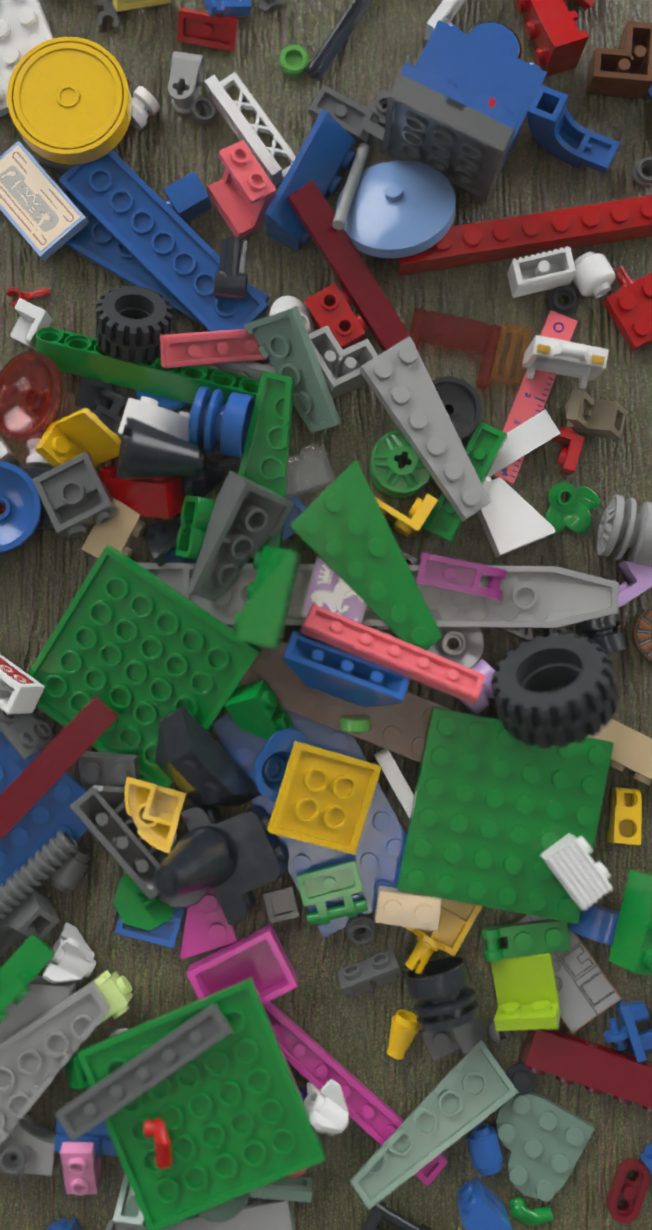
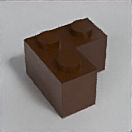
[586,21,652,99]

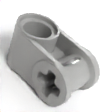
[168,51,205,115]

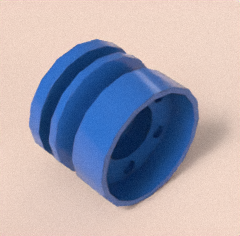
[189,386,255,459]

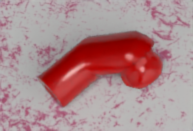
[144,1118,172,1169]

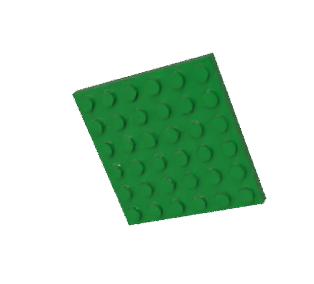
[28,545,262,788]
[396,706,614,924]
[77,977,326,1230]

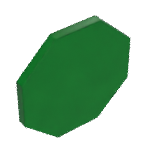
[113,874,175,931]

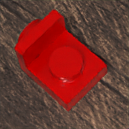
[550,427,585,476]

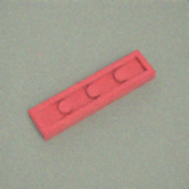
[160,329,269,368]

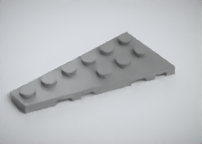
[0,981,111,1144]

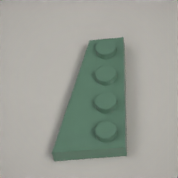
[244,306,341,433]

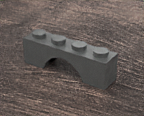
[0,890,60,959]

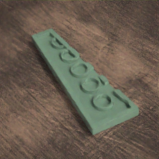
[350,1040,518,1210]

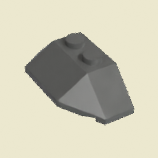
[70,785,177,900]

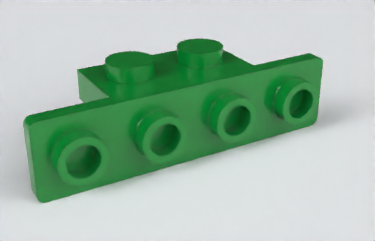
[0,934,55,1024]

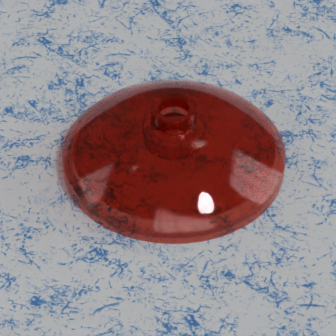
[0,351,62,441]

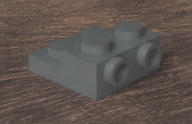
[32,452,118,539]

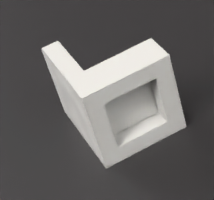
[10,298,53,350]

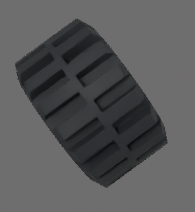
[96,286,173,363]

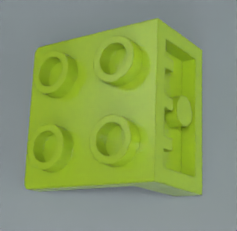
[491,953,561,1031]

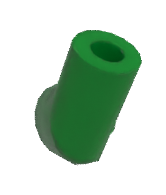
[509,1197,554,1227]

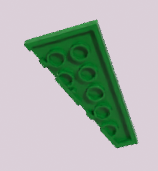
[289,460,442,651]

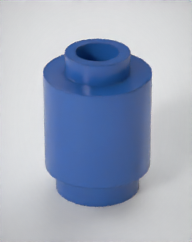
[466,1123,503,1175]

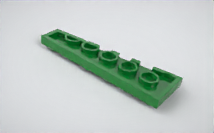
[238,370,294,552]

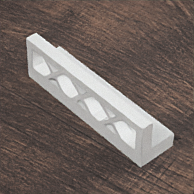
[205,72,296,186]

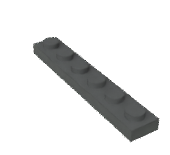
[55,1002,232,1142]

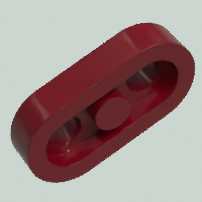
[606,1158,650,1224]

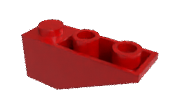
[98,465,184,519]

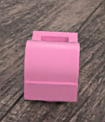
[60,1142,101,1196]

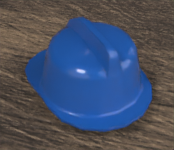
[253,729,308,801]

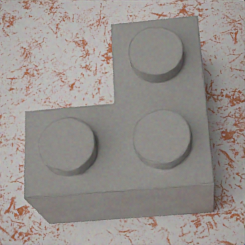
[308,326,378,399]

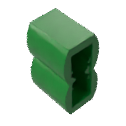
[176,495,216,559]

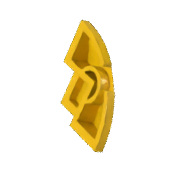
[125,777,186,853]

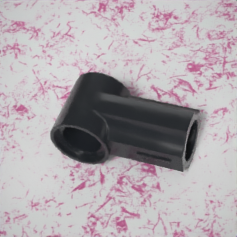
[214,237,249,302]

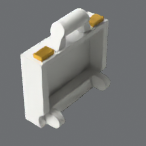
[522,335,609,389]

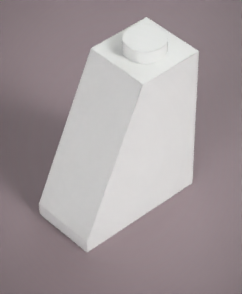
[477,476,556,558]

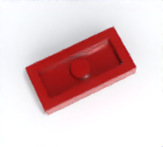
[177,7,238,52]

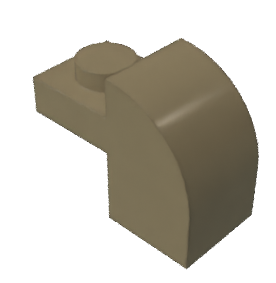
[565,389,627,439]

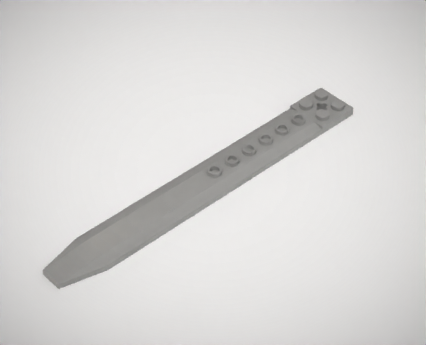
[137,563,618,628]

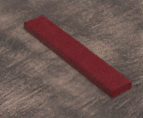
[286,180,410,352]
[0,695,118,840]

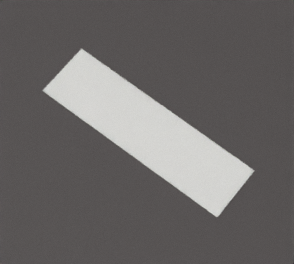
[487,409,560,477]

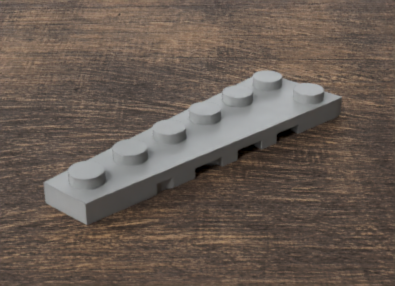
[359,336,490,521]

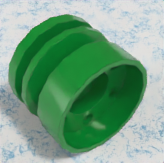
[369,429,431,501]

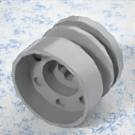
[597,494,652,566]

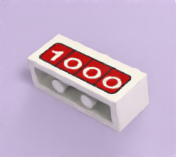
[0,654,45,714]

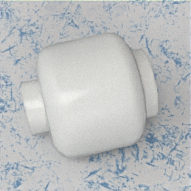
[573,251,615,298]

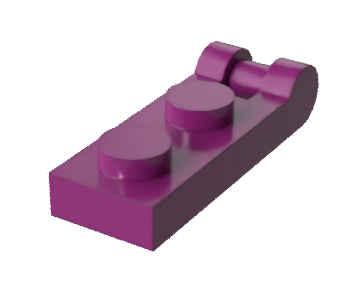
[416,552,507,600]

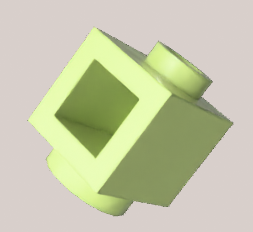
[84,970,133,1025]

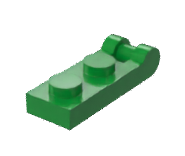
[482,919,571,962]

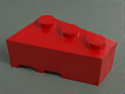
[515,0,589,77]

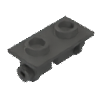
[337,949,403,998]

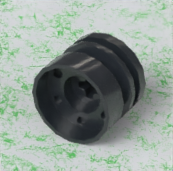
[404,956,481,1032]

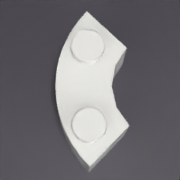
[118,396,190,442]

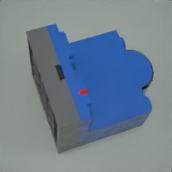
[382,20,547,202]

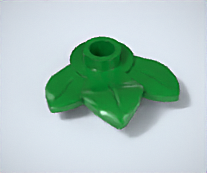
[546,482,601,534]

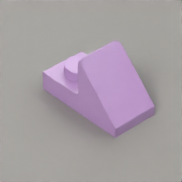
[618,561,652,608]

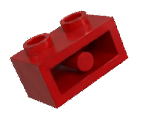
[304,282,367,350]

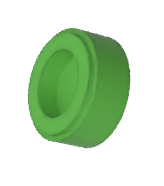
[279,45,309,78]
[340,716,371,733]

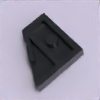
[143,512,181,567]

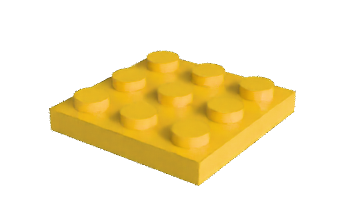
[267,741,382,855]

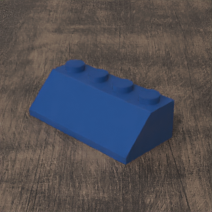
[265,109,356,252]

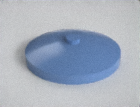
[336,160,456,258]

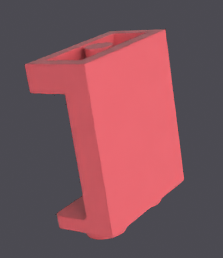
[206,140,277,238]

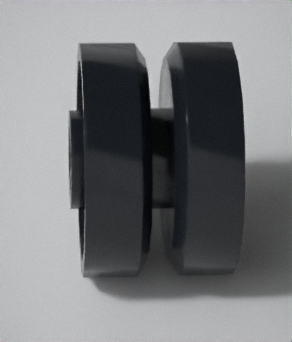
[432,376,482,444]

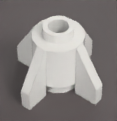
[42,922,96,983]
[304,1078,349,1136]

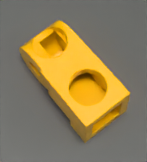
[606,787,642,845]

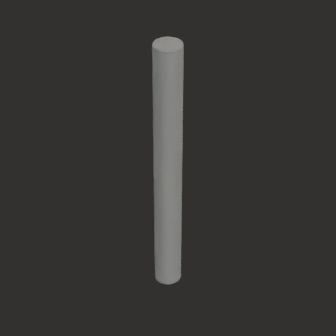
[332,143,370,230]

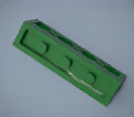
[423,421,508,543]

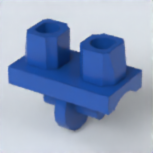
[603,998,652,1063]

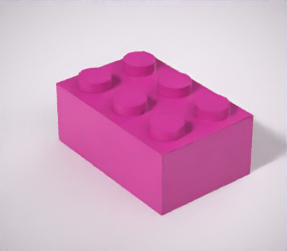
[186,924,298,1004]

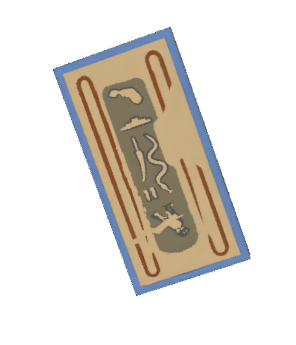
[0,141,89,261]

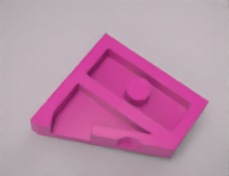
[180,889,238,960]

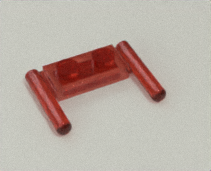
[410,308,501,389]

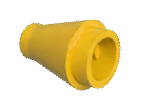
[387,1009,420,1060]

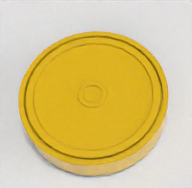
[7,37,132,165]

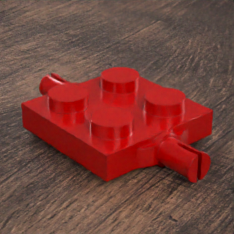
[602,266,652,351]

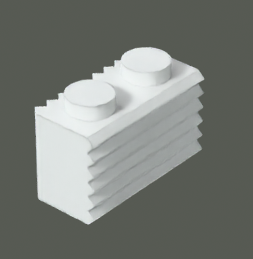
[507,246,576,298]
[540,833,613,910]

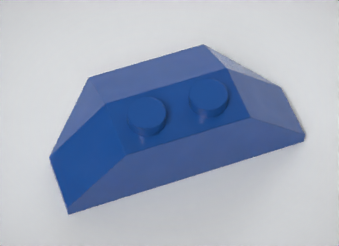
[282,631,410,707]

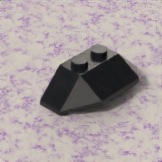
[155,706,261,806]

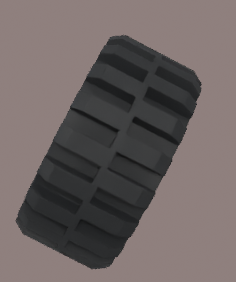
[491,633,619,749]

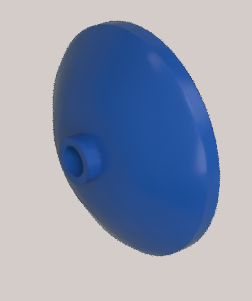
[0,461,42,553]

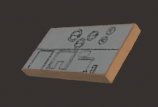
[505,914,621,1034]

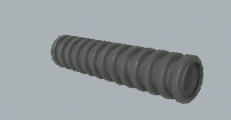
[0,830,78,919]

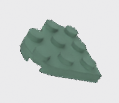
[495,1091,595,1201]

